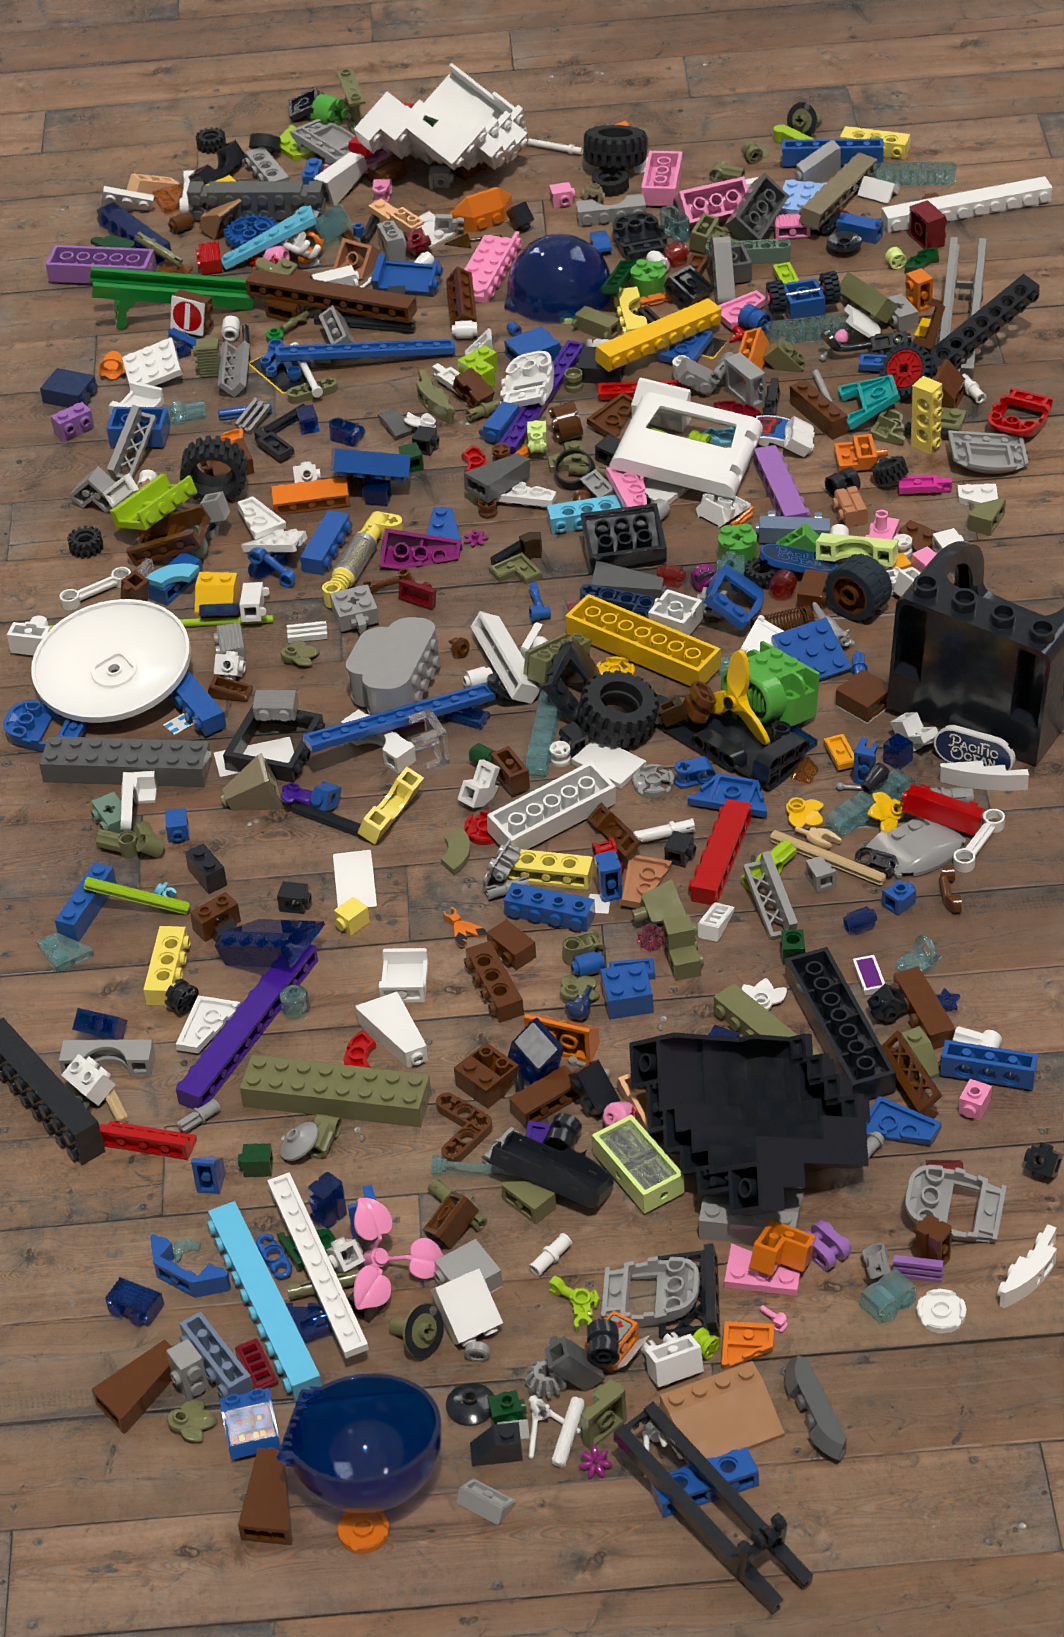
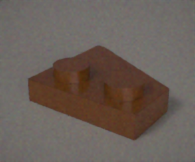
[899,520,938,551]

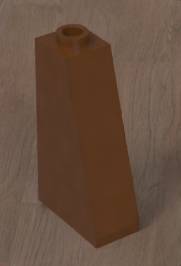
[265,269,312,325]
[92,1340,175,1434]
[238,1448,293,1545]

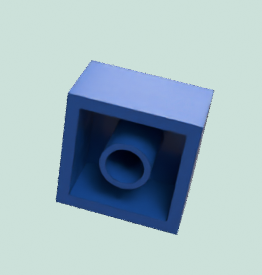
[600,962,654,1020]

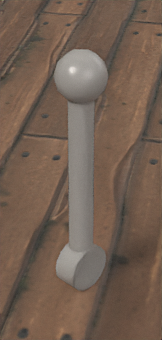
[836,782,881,793]
[568,1056,611,1077]

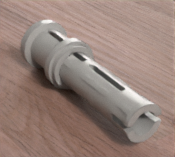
[709,352,735,383]

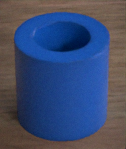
[353,223,364,238]
[507,321,522,336]

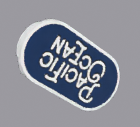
[934,725,1016,771]

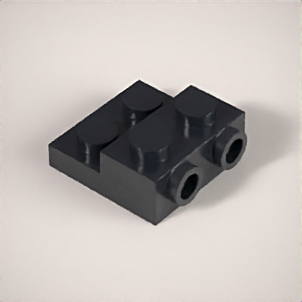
[288,87,324,122]
[663,265,715,308]

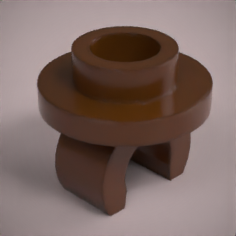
[449,637,470,657]

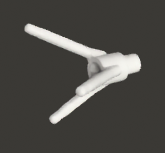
[529,1395,582,1459]

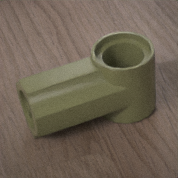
[709,161,745,182]
[133,821,164,857]
[96,829,139,859]
[307,1114,342,1159]

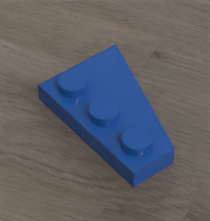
[866,1096,942,1145]

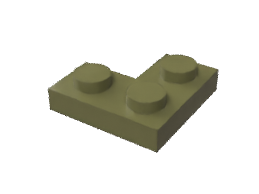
[548,440,587,473]

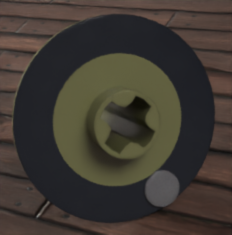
[787,102,823,137]
[389,1303,444,1358]

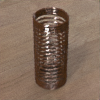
[750,605,815,631]

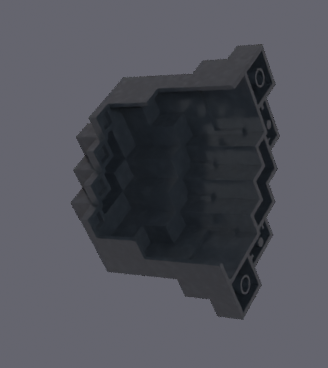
[629,1032,870,1216]

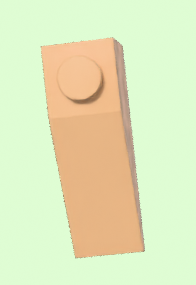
[127,173,180,197]

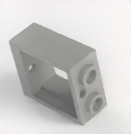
[725,352,766,408]

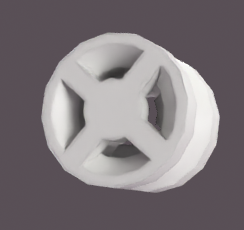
[893,534,912,557]
[550,741,571,767]

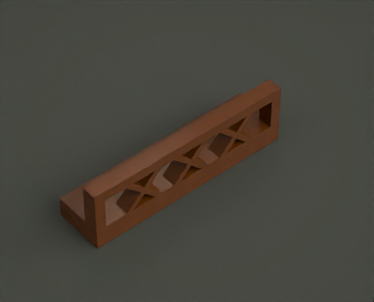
[446,266,477,328]
[881,1031,942,1119]

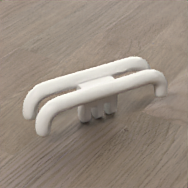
[277,231,321,259]

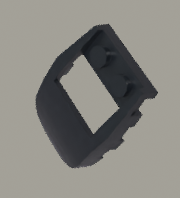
[612,212,669,260]
[541,640,601,722]

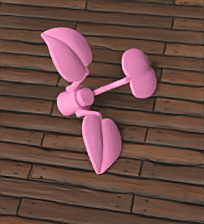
[354,1198,444,1310]

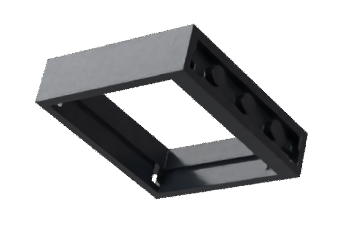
[223,705,325,783]

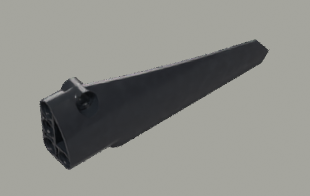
[655,694,810,790]

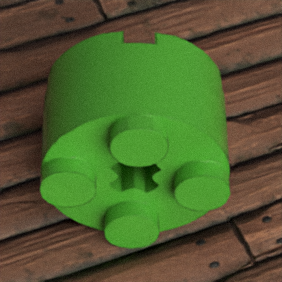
[311,93,348,126]
[630,259,666,298]
[718,523,757,568]

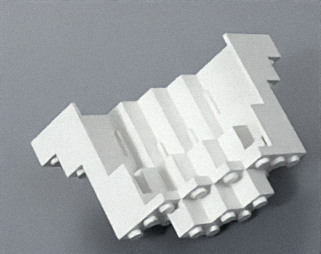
[354,63,529,170]

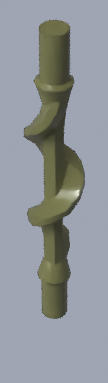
[280,305,323,332]

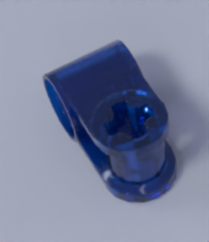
[329,418,365,447]

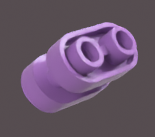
[804,1220,851,1271]

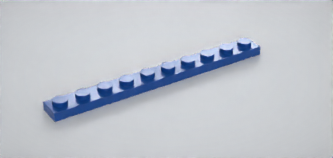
[275,339,456,362]
[303,683,496,752]

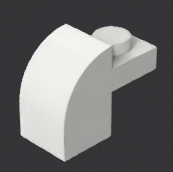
[890,712,938,751]
[457,760,500,808]

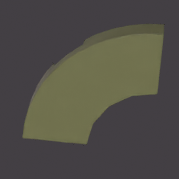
[441,828,470,874]

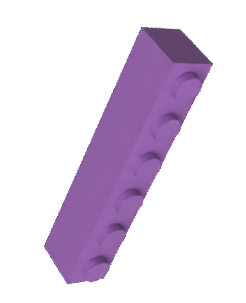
[754,445,810,518]

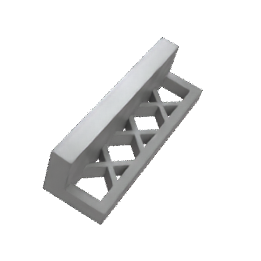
[218,340,250,398]
[107,405,157,479]
[743,851,798,940]

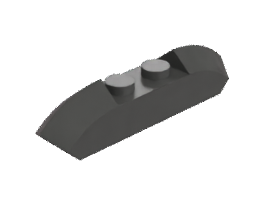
[785,1356,847,1460]

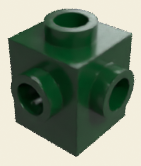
[487,1390,527,1425]

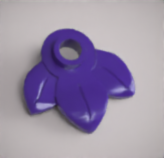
[281,783,312,806]

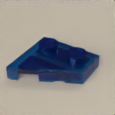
[285,1303,334,1343]

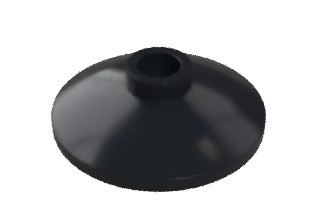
[827,231,862,252]
[487,674,518,701]
[446,1383,494,1426]

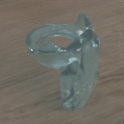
[896,934,942,971]

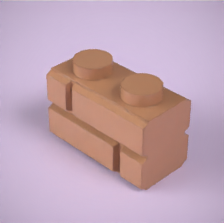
[832,486,868,528]

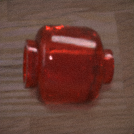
[663,241,689,267]
[769,569,797,599]

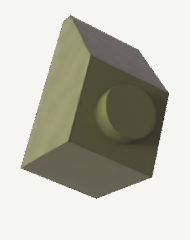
[967,498,1006,536]
[899,1026,941,1082]
[501,1181,556,1225]

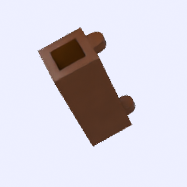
[120,570,149,602]

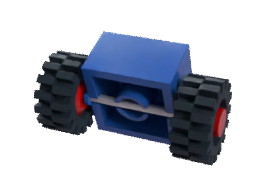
[765,271,841,321]

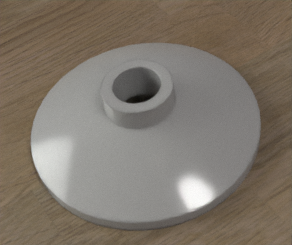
[280,1122,319,1161]

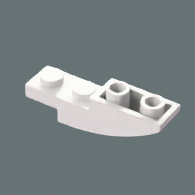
[997,1224,1057,1308]

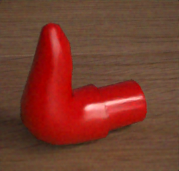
[729,325,745,343]

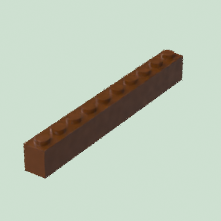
[246,269,417,323]

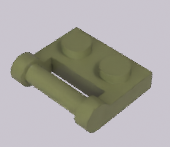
[941,407,967,430]

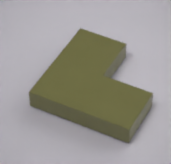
[489,553,543,585]

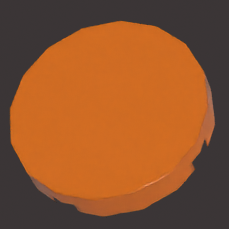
[337,1505,390,1554]

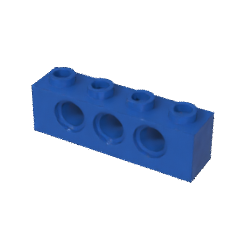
[941,1040,1038,1090]
[651,1447,759,1518]

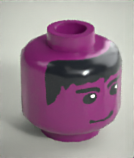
[691,564,716,592]

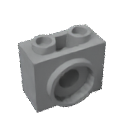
[377,220,407,262]

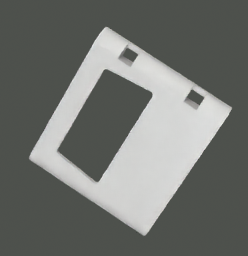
[609,392,763,499]

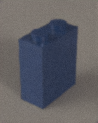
[40,368,98,408]

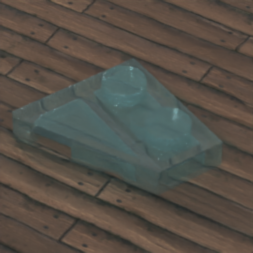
[36,932,94,973]

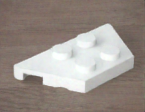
[241,529,307,552]

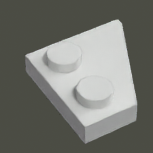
[957,483,998,507]

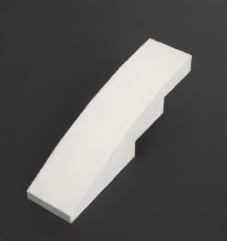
[940,761,1029,791]

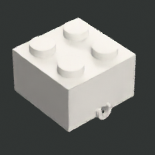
[648,589,703,635]

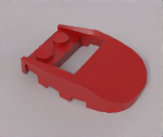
[988,388,1054,437]

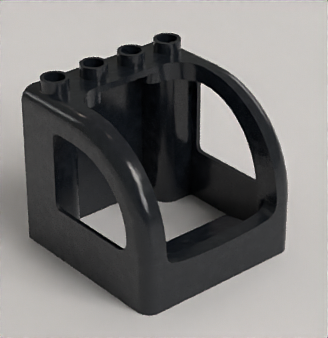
[886,541,1064,767]

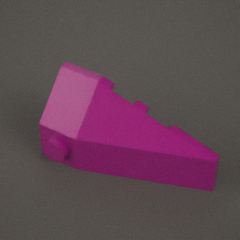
[379,528,461,570]

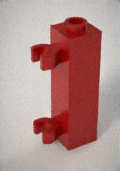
[900,784,985,836]

